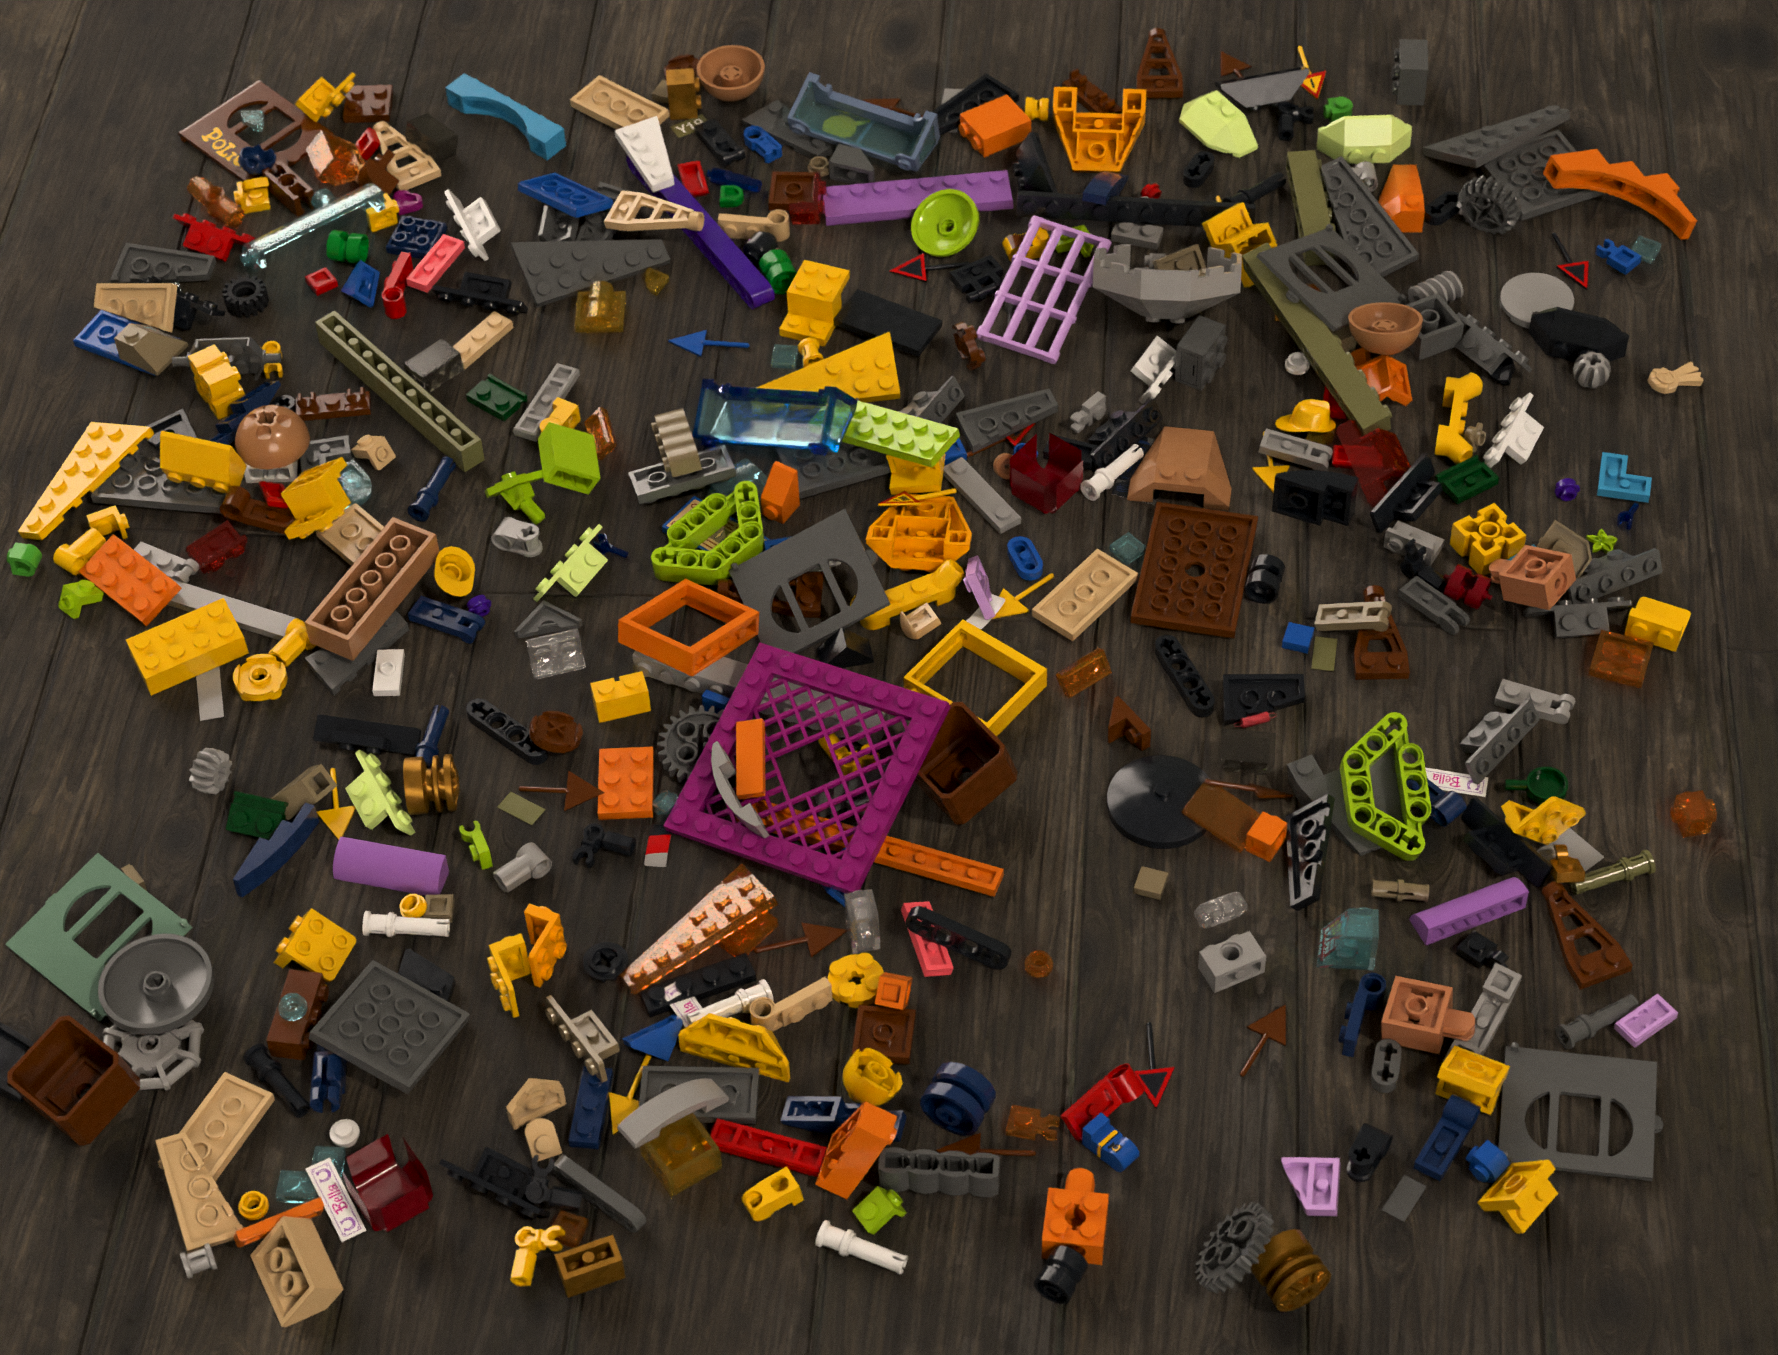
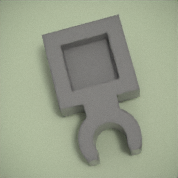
[1070,391,1106,433]

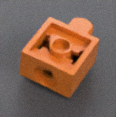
[1042,1168,1109,1265]

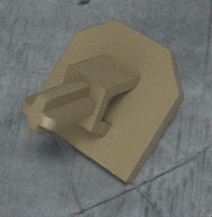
[1536,520,1592,578]

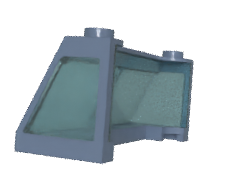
[787,72,940,172]

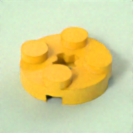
[233,654,288,701]
[828,952,884,1008]

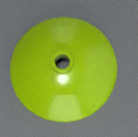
[911,189,979,257]

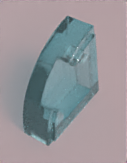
[240,110,264,132]

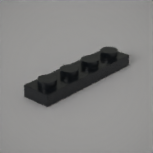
[639,953,756,1018]

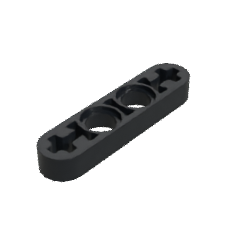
[1155,635,1215,718]
[466,698,549,765]
[905,906,1012,970]

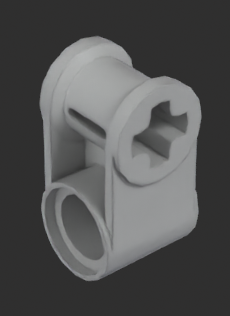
[491,517,543,558]

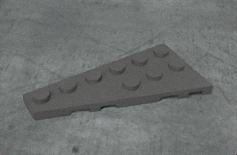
[1423,105,1570,168]
[510,239,670,308]

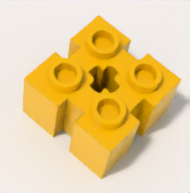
[188,344,245,420]
[1450,503,1526,575]

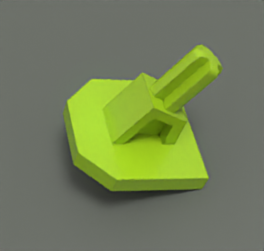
[485,470,545,524]

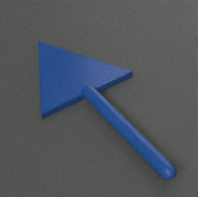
[668,330,750,357]

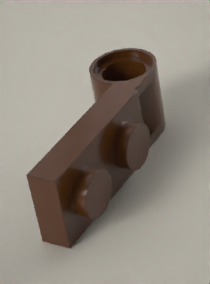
[220,486,296,535]

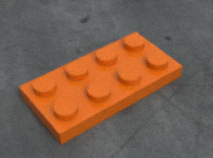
[78,534,182,627]

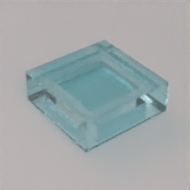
[1631,236,1662,264]
[771,344,799,369]
[1110,532,1146,565]

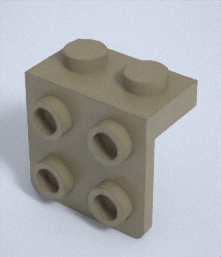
[1152,244,1209,276]

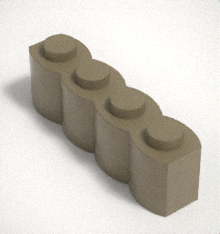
[651,408,702,478]

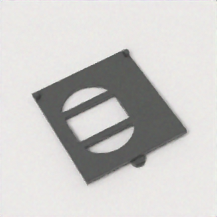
[1256,224,1406,332]
[729,509,891,654]
[1499,1042,1663,1181]

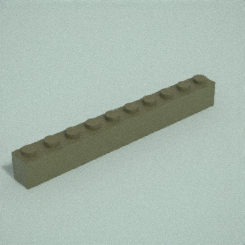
[1242,242,1392,442]
[315,310,485,472]

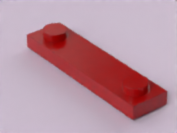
[707,1118,828,1177]

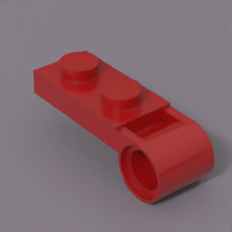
[382,252,413,319]
[1060,1063,1145,1140]

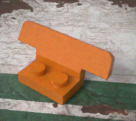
[1350,348,1412,406]

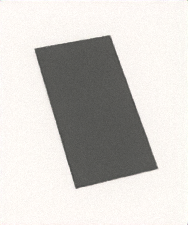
[1382,1175,1427,1222]

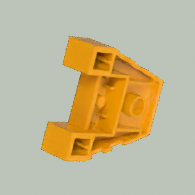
[1053,87,1146,174]

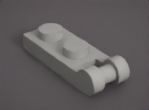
[1258,428,1333,471]
[134,542,200,583]
[1494,679,1575,724]

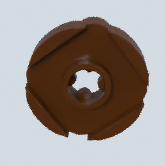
[952,321,986,371]

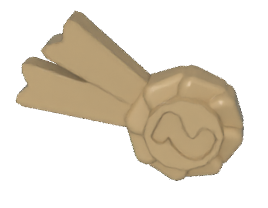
[1647,362,1703,394]

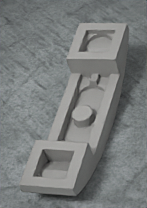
[711,741,770,838]
[1443,963,1522,1062]
[617,1078,729,1148]

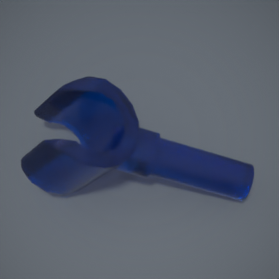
[1617,503,1639,530]
[593,533,628,558]

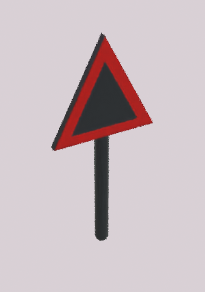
[1552,232,1588,290]
[890,253,970,282]
[1134,1022,1175,1109]

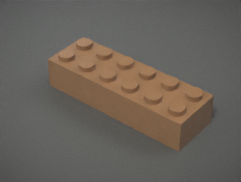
[305,517,439,661]

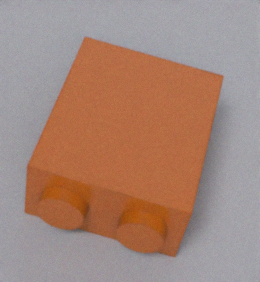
[958,95,1031,157]

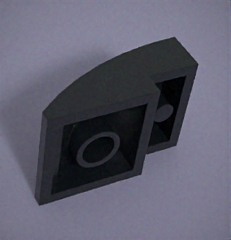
[1272,470,1359,526]

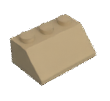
[250,1216,344,1327]

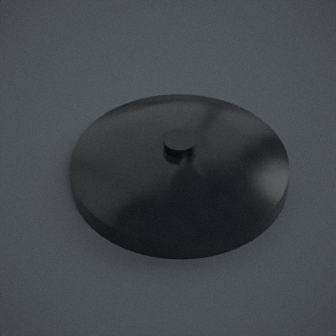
[1107,755,1217,849]

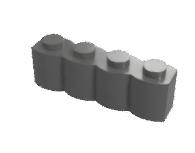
[878,1147,1000,1197]

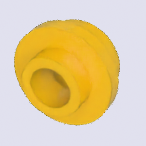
[400,894,427,918]
[238,1191,269,1220]

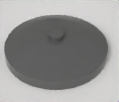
[98,934,215,1035]

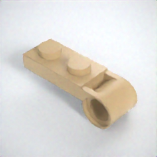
[718,210,790,242]
[750,977,833,1032]

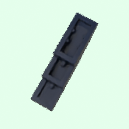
[1082,171,1128,205]
[208,380,281,445]
[233,803,319,897]
[780,1096,907,1142]

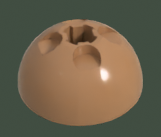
[697,45,765,102]
[1348,302,1423,355]
[235,405,310,469]

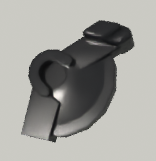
[1489,357,1516,386]

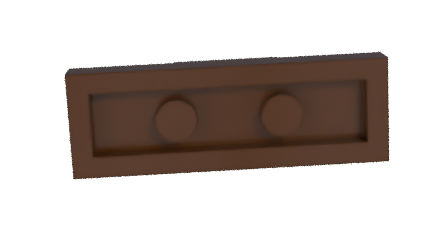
[1062,68,1122,114]
[296,387,371,421]

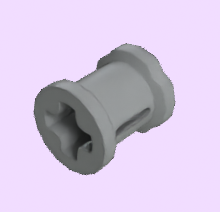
[180,1243,218,1279]

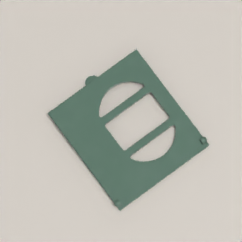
[5,853,193,1022]

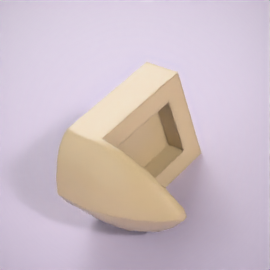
[900,602,942,640]
[524,1118,562,1162]

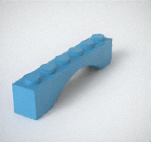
[445,73,566,160]

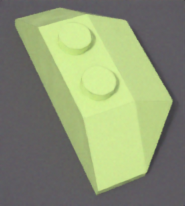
[1179,90,1258,158]
[1317,115,1412,164]

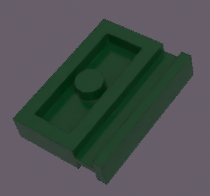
[466,374,528,422]
[1435,455,1499,505]
[226,791,289,840]

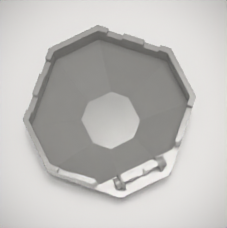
[1093,244,1242,323]

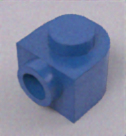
[1466,1140,1509,1183]

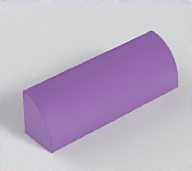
[333,837,449,896]
[1409,877,1529,945]

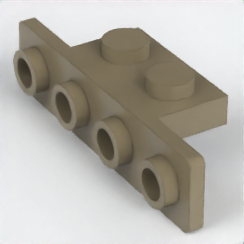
[545,995,620,1083]

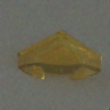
[645,267,669,296]
[1305,430,1335,445]

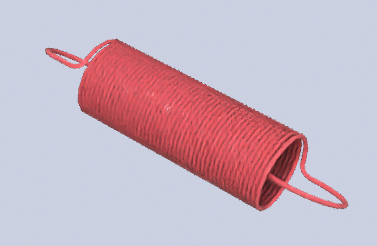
[1235,711,1276,729]

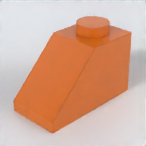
[761,461,800,524]

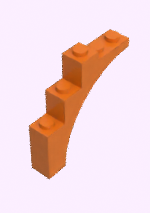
[1543,149,1697,240]

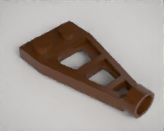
[1136,28,1183,98]
[717,571,824,618]
[1353,585,1410,680]
[1541,881,1633,990]

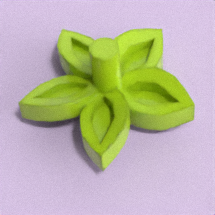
[1586,529,1618,554]

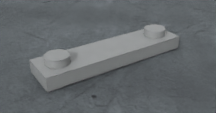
[513,363,580,442]
[943,457,1021,534]

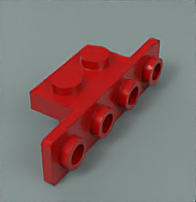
[173,213,262,262]

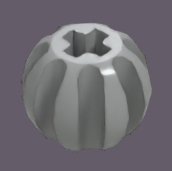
[1573,351,1611,389]

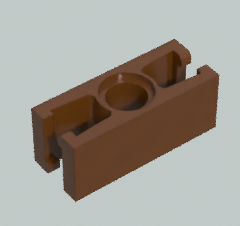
[262,160,317,217]

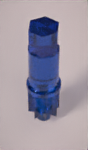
[706,167,762,192]

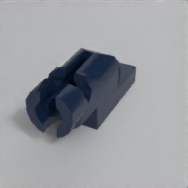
[310,1044,347,1113]

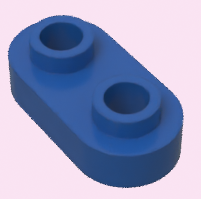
[1007,536,1043,580]

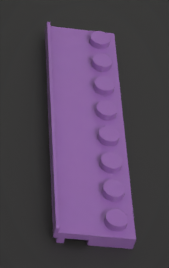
[822,170,1013,226]

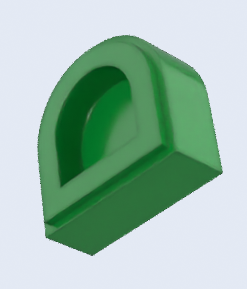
[720,185,744,208]

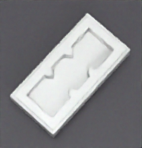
[372,649,405,696]

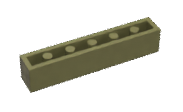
[1286,150,1335,266]

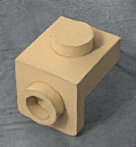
[351,435,395,470]

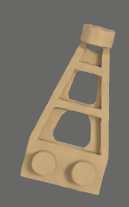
[372,121,441,191]
[604,190,704,231]

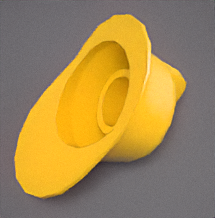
[1275,399,1336,432]
[434,546,475,597]

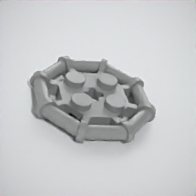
[102,1019,204,1091]

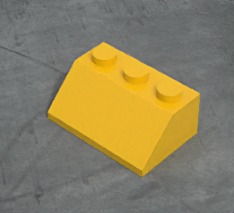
[160,431,247,493]

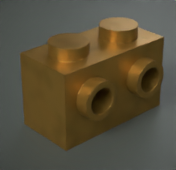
[666,68,702,120]
[555,1235,626,1298]

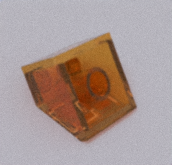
[306,130,365,186]

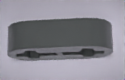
[1371,1039,1402,1093]

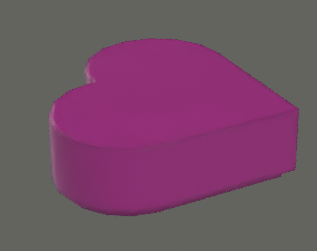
[393,190,423,215]

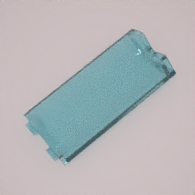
[240,183,386,273]

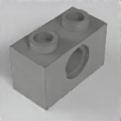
[1198,931,1266,993]

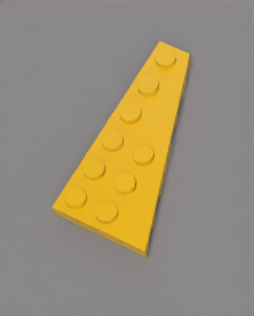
[750,332,900,416]

